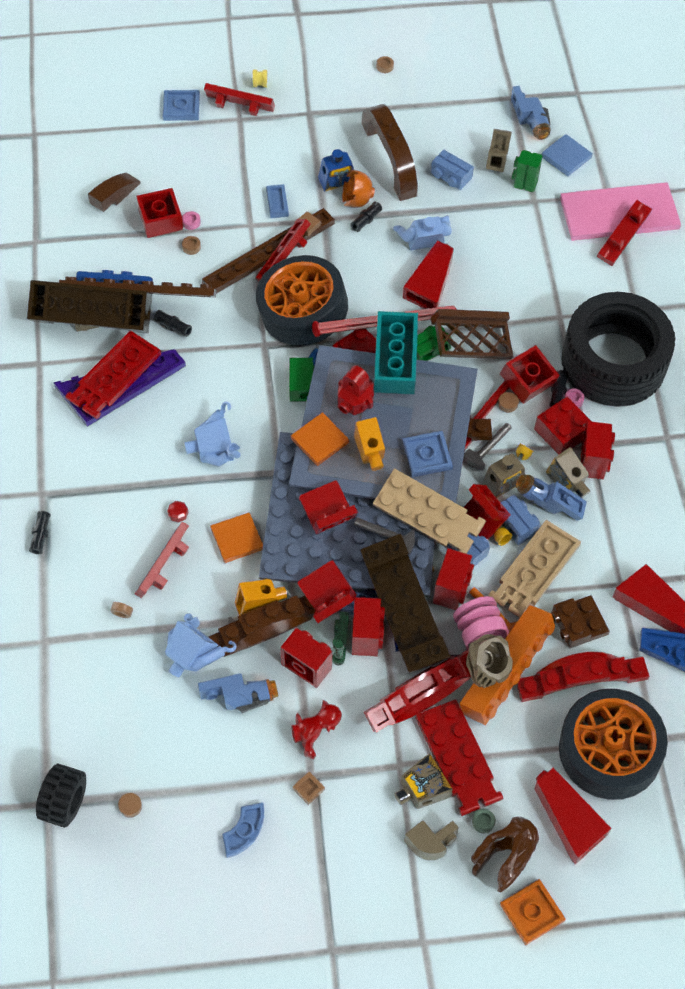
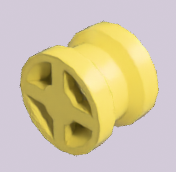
[253,70,267,87]

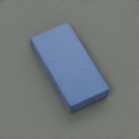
[266,184,289,218]

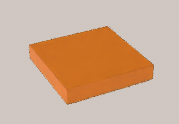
[291,412,349,466]
[210,512,263,563]
[500,879,566,945]

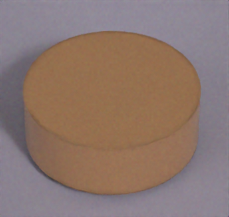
[376,56,394,73]
[182,236,201,255]
[498,392,519,413]
[110,602,133,618]
[118,793,142,818]

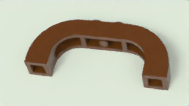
[361,104,418,201]

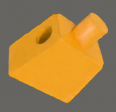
[354,417,385,471]
[235,579,287,616]

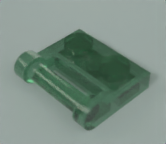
[332,612,349,666]

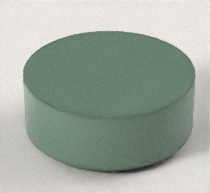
[472,809,496,834]

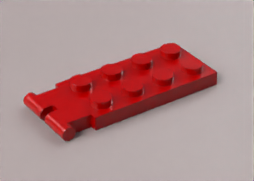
[65,330,161,419]
[415,699,503,816]

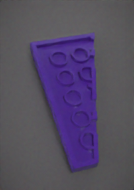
[53,349,186,427]

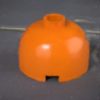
[342,170,375,208]

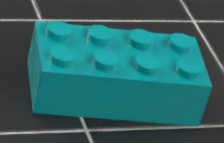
[374,311,418,395]

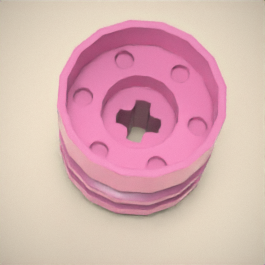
[453,596,509,650]

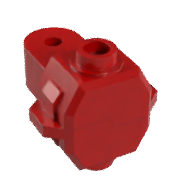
[338,365,374,415]

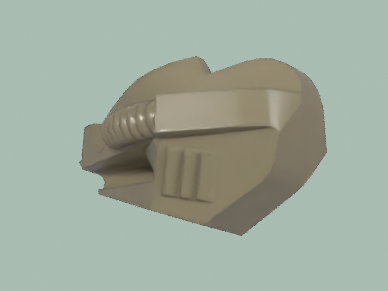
[466,634,513,688]

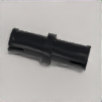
[350,201,382,232]
[154,310,192,337]
[549,370,568,407]
[29,511,51,554]

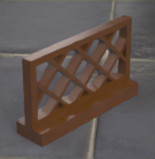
[431,309,513,359]

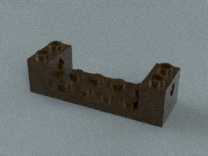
[27,280,152,333]
[360,533,451,674]

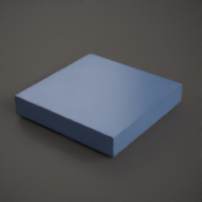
[163,90,200,121]
[542,134,593,176]
[402,431,453,477]

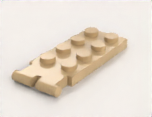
[373,468,486,554]
[488,520,581,618]

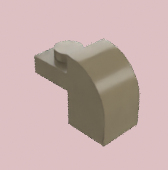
[486,128,512,172]
[404,820,459,860]

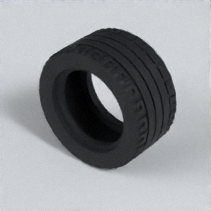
[561,291,676,407]

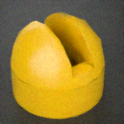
[516,443,534,460]
[494,527,512,546]

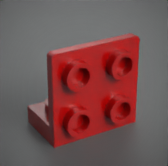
[299,480,358,535]
[463,484,511,540]
[297,560,357,623]

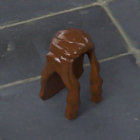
[471,817,539,893]

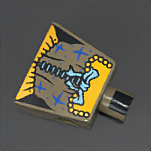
[545,447,590,498]
[482,453,525,498]
[394,753,453,809]

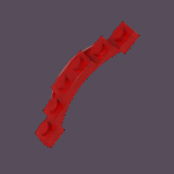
[364,649,471,733]
[516,652,650,702]

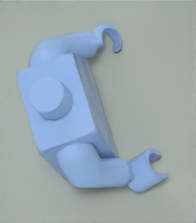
[393,215,452,250]
[184,402,240,466]
[165,613,237,677]

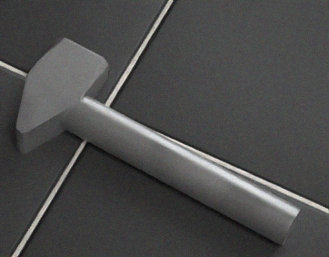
[463,423,512,470]
[354,517,415,556]

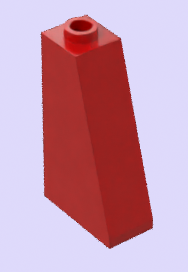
[403,240,454,309]
[613,564,685,634]
[534,767,612,865]

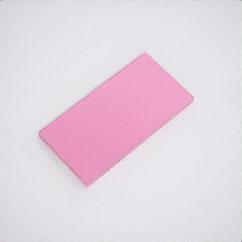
[560,182,681,241]

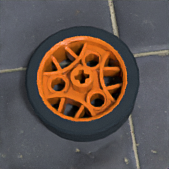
[256,255,348,346]
[559,689,668,800]

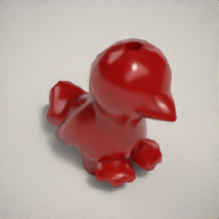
[291,700,342,759]

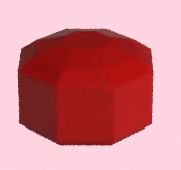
[167,501,189,522]

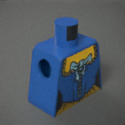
[318,149,354,192]

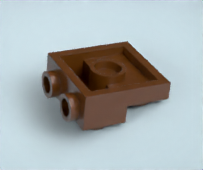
[551,595,610,649]

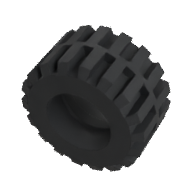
[36,763,86,828]

